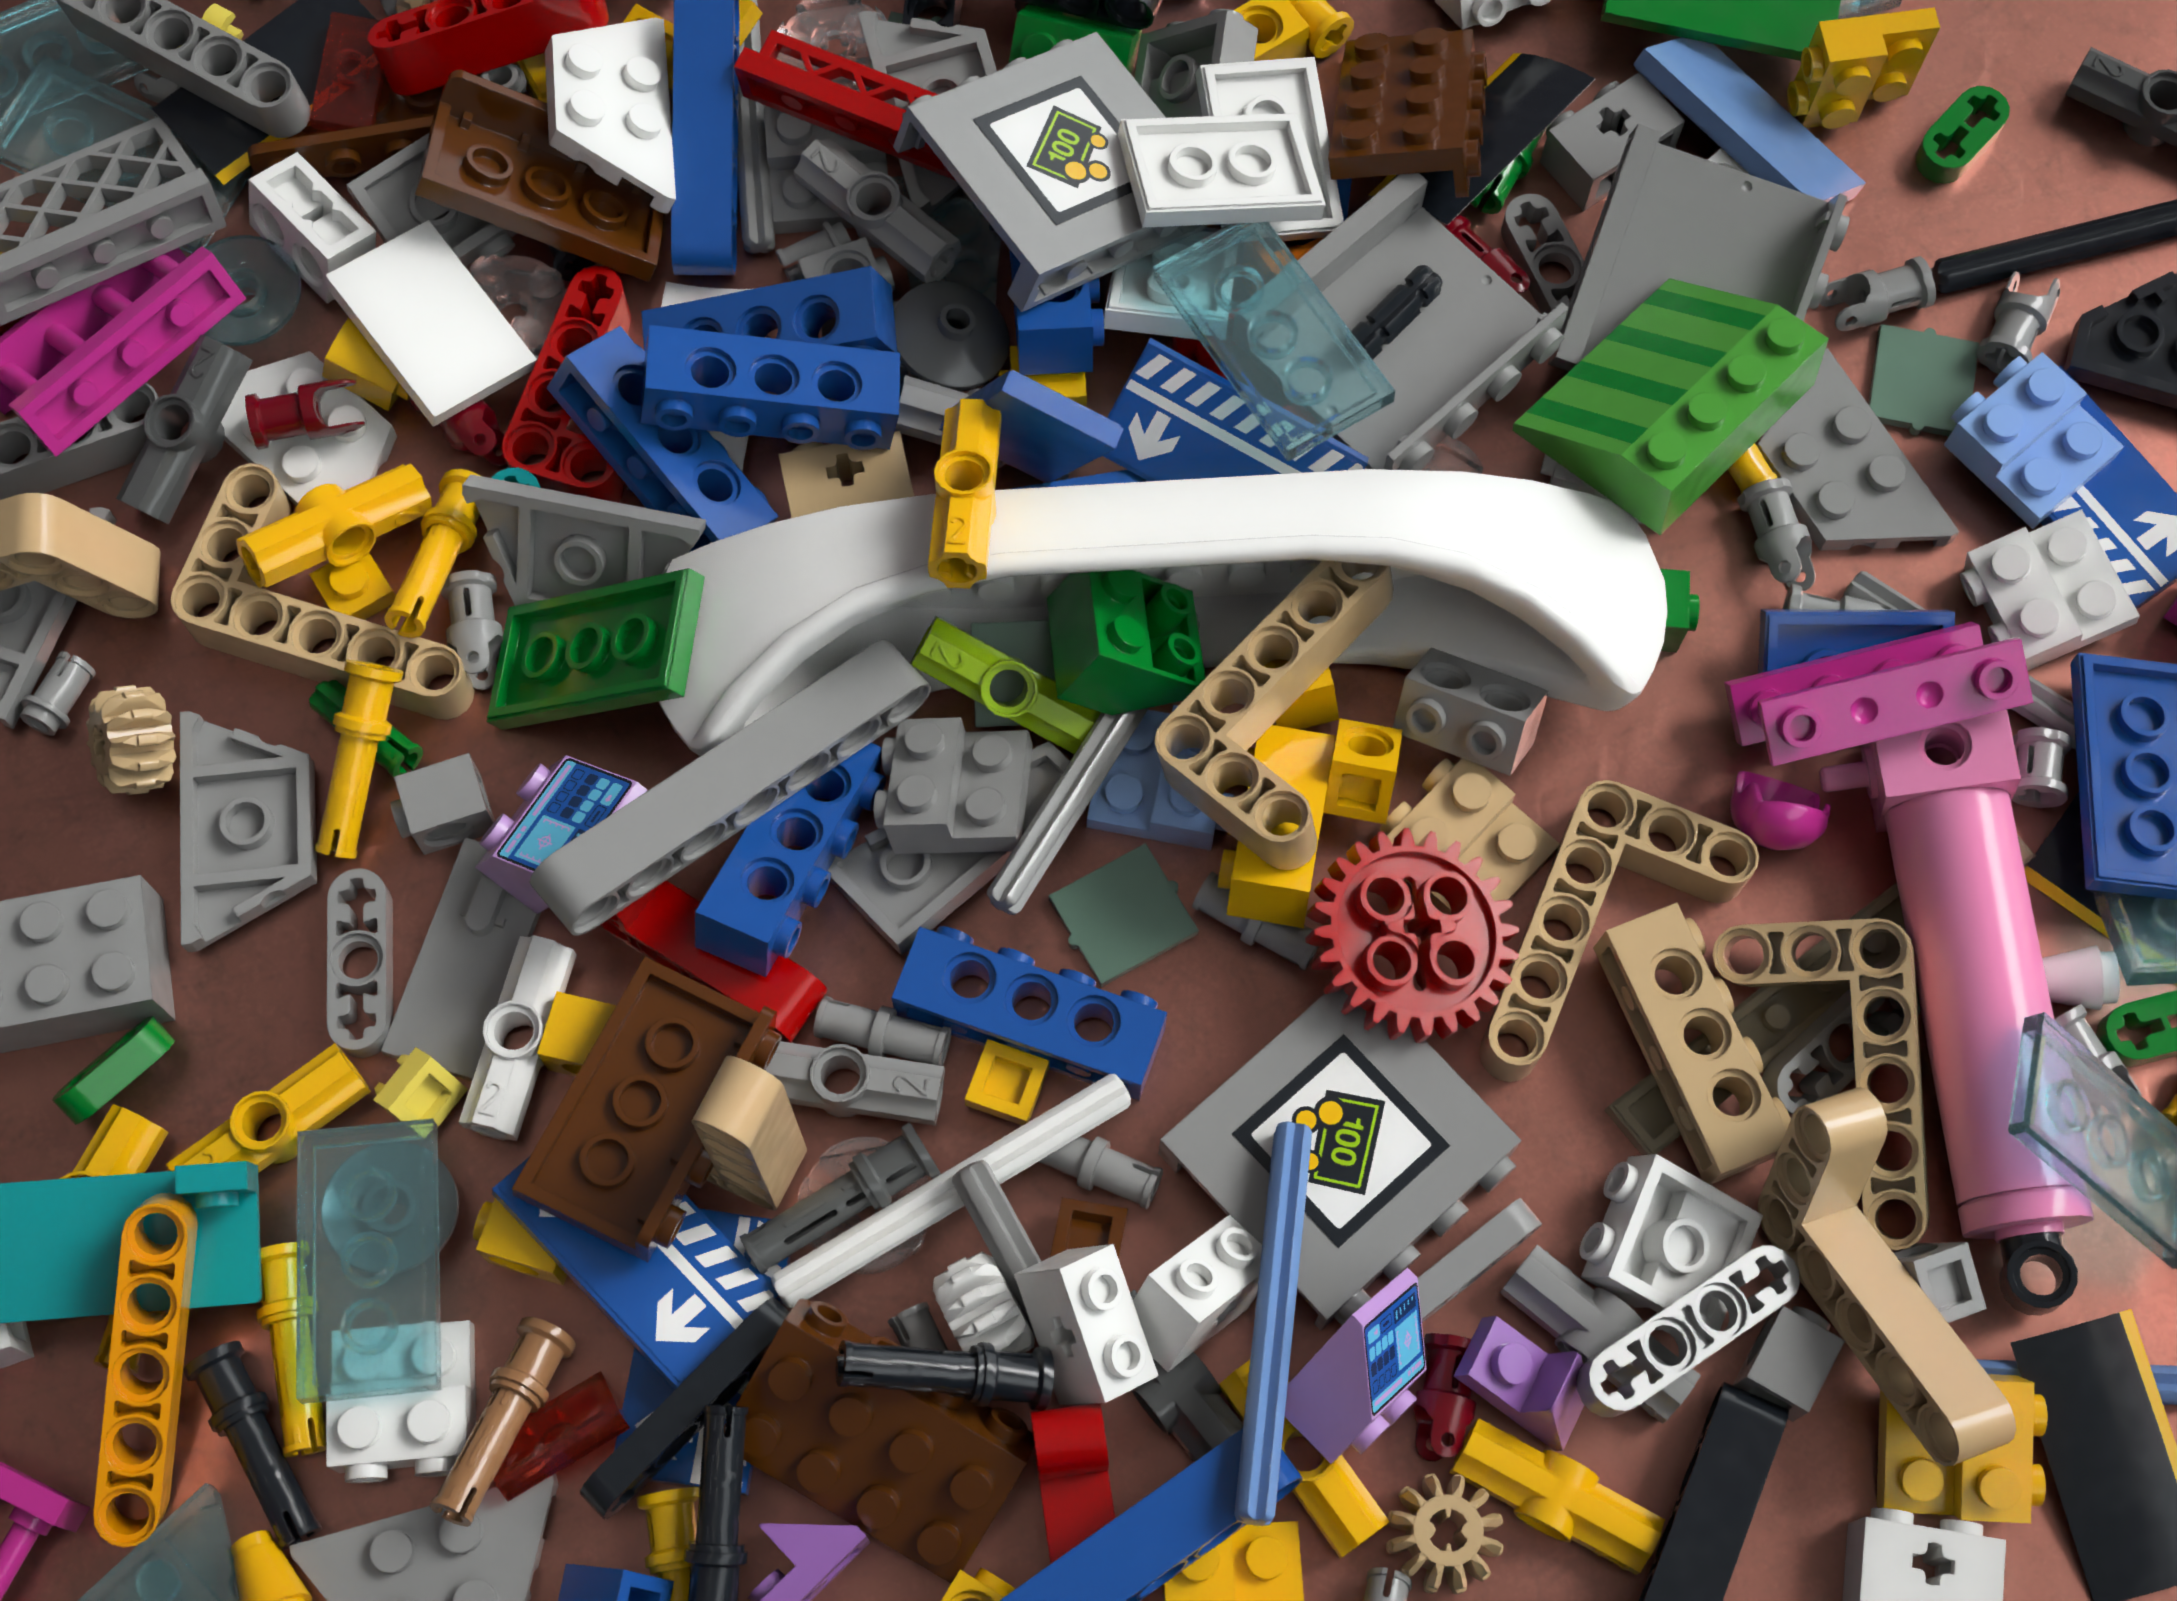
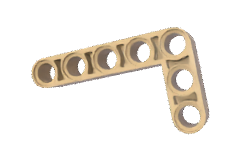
[171,463,475,720]
[0,493,161,618]
[1155,561,1394,870]
[1479,780,1759,1082]
[1712,918,1930,1250]
[692,1056,807,1211]
[1758,1087,2016,1466]

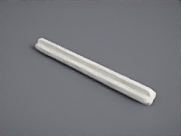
[771,1074,1131,1308]

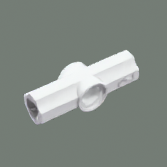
[459,935,577,1141]

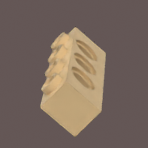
[1593,903,1791,1185]

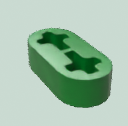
[1915,86,2010,184]
[2096,990,2177,1067]
[52,1016,175,1125]

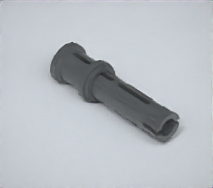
[740,1122,941,1274]

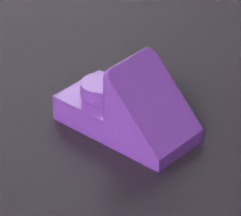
[1454,1316,1584,1451]
[747,1523,871,1601]

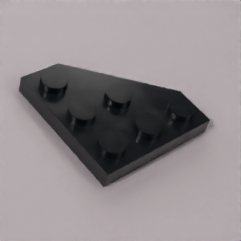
[2064,271,2177,409]

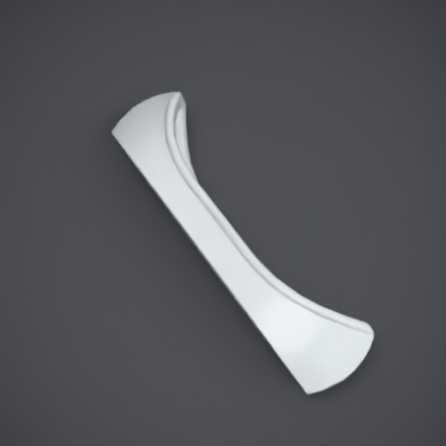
[659,469,1667,756]

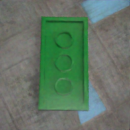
[1600,0,1841,61]
[487,568,705,730]

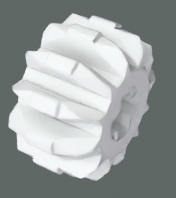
[933,1252,1035,1353]

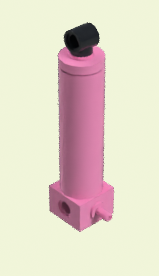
[1819,710,2094,1316]

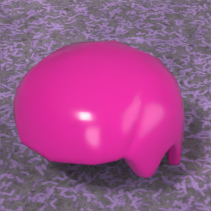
[1730,771,1831,850]

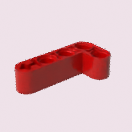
[367,0,609,96]
[502,266,631,503]
[600,880,828,1043]
[1030,1403,1115,1564]

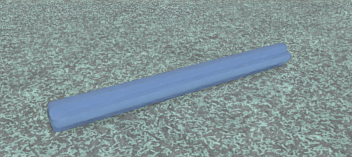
[1234,1121,1312,1526]

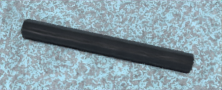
[1931,199,2177,293]

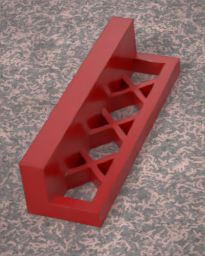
[734,29,956,181]

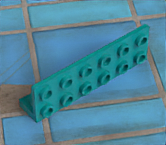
[0,1161,262,1323]

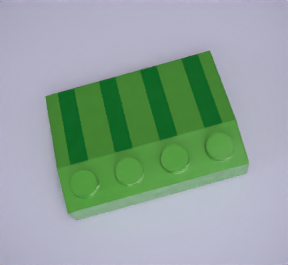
[1512,278,1829,535]

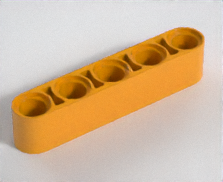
[93,1193,198,1547]

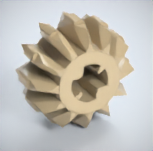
[86,685,177,795]
[1385,1473,1504,1595]

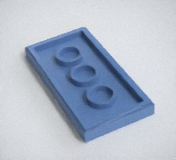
[1633,37,1866,202]

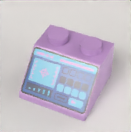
[475,755,647,914]
[1285,1268,1426,1464]

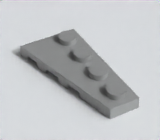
[828,741,1070,955]

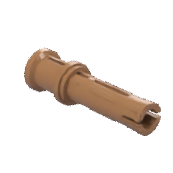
[430,1317,576,1527]

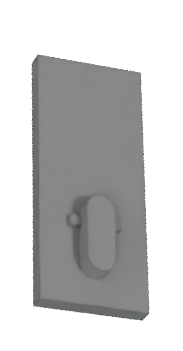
[381,838,541,1081]

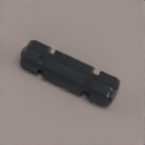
[1344,265,1443,364]

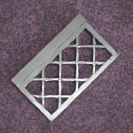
[0,116,227,326]

